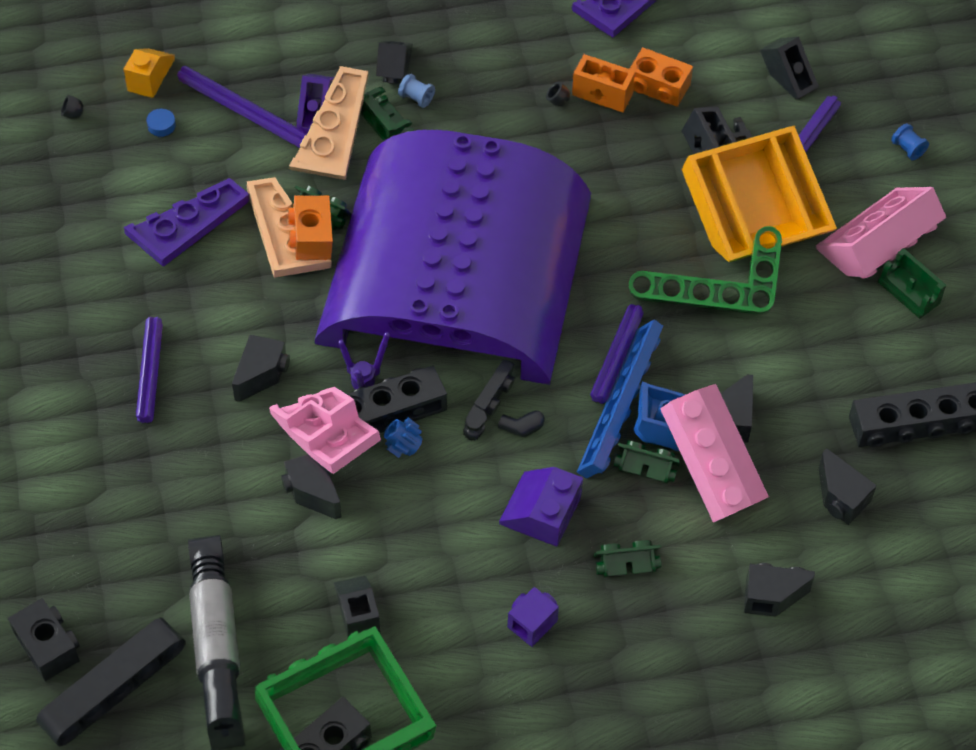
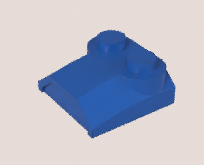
[634,382,686,451]

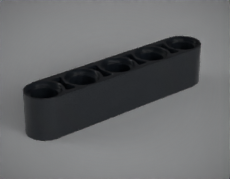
[36,618,186,746]

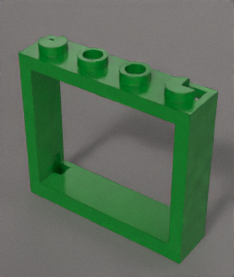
[255,626,436,750]

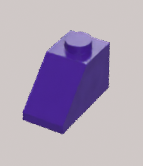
[296,74,334,133]

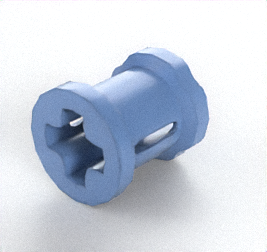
[398,74,435,108]

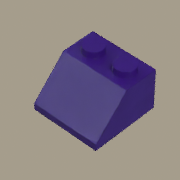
[499,467,583,547]

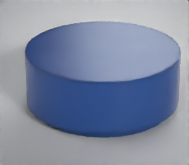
[147,109,176,137]

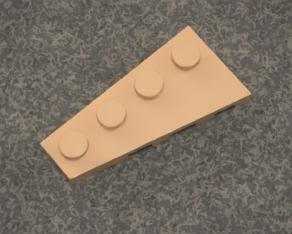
[247,177,332,278]

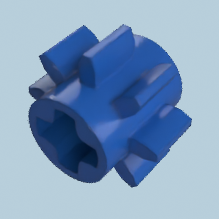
[384,418,423,458]

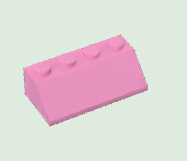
[816,187,946,279]
[660,384,769,523]

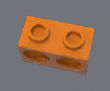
[630,47,693,107]

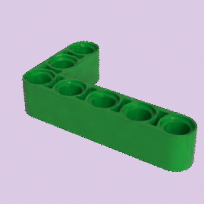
[629,226,782,314]

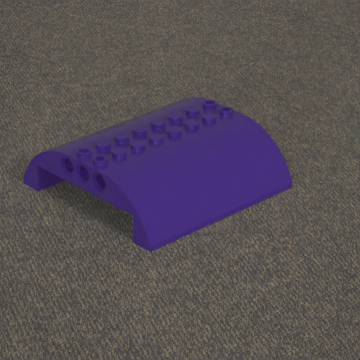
[314,130,591,385]

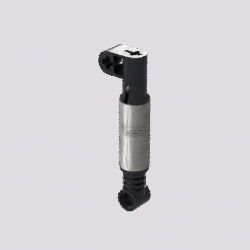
[188,535,245,750]

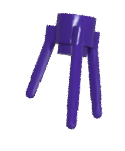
[338,332,390,390]

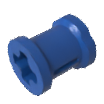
[891,123,929,160]

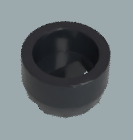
[546,81,571,106]
[61,95,83,119]

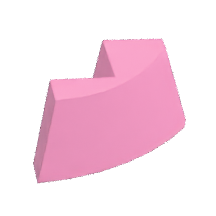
[269,387,381,474]

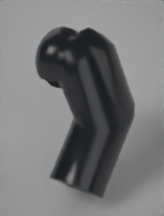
[498,410,545,437]

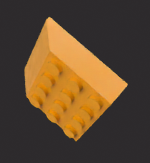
[681,126,837,262]

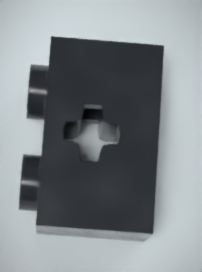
[681,106,737,154]

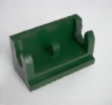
[361,87,415,141]
[878,248,946,319]

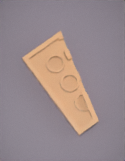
[289,66,369,180]

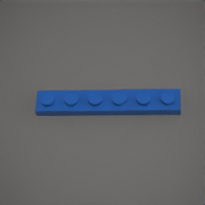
[577,319,663,479]

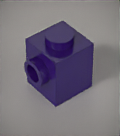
[508,587,559,647]

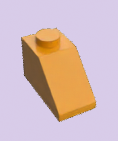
[123,48,175,98]

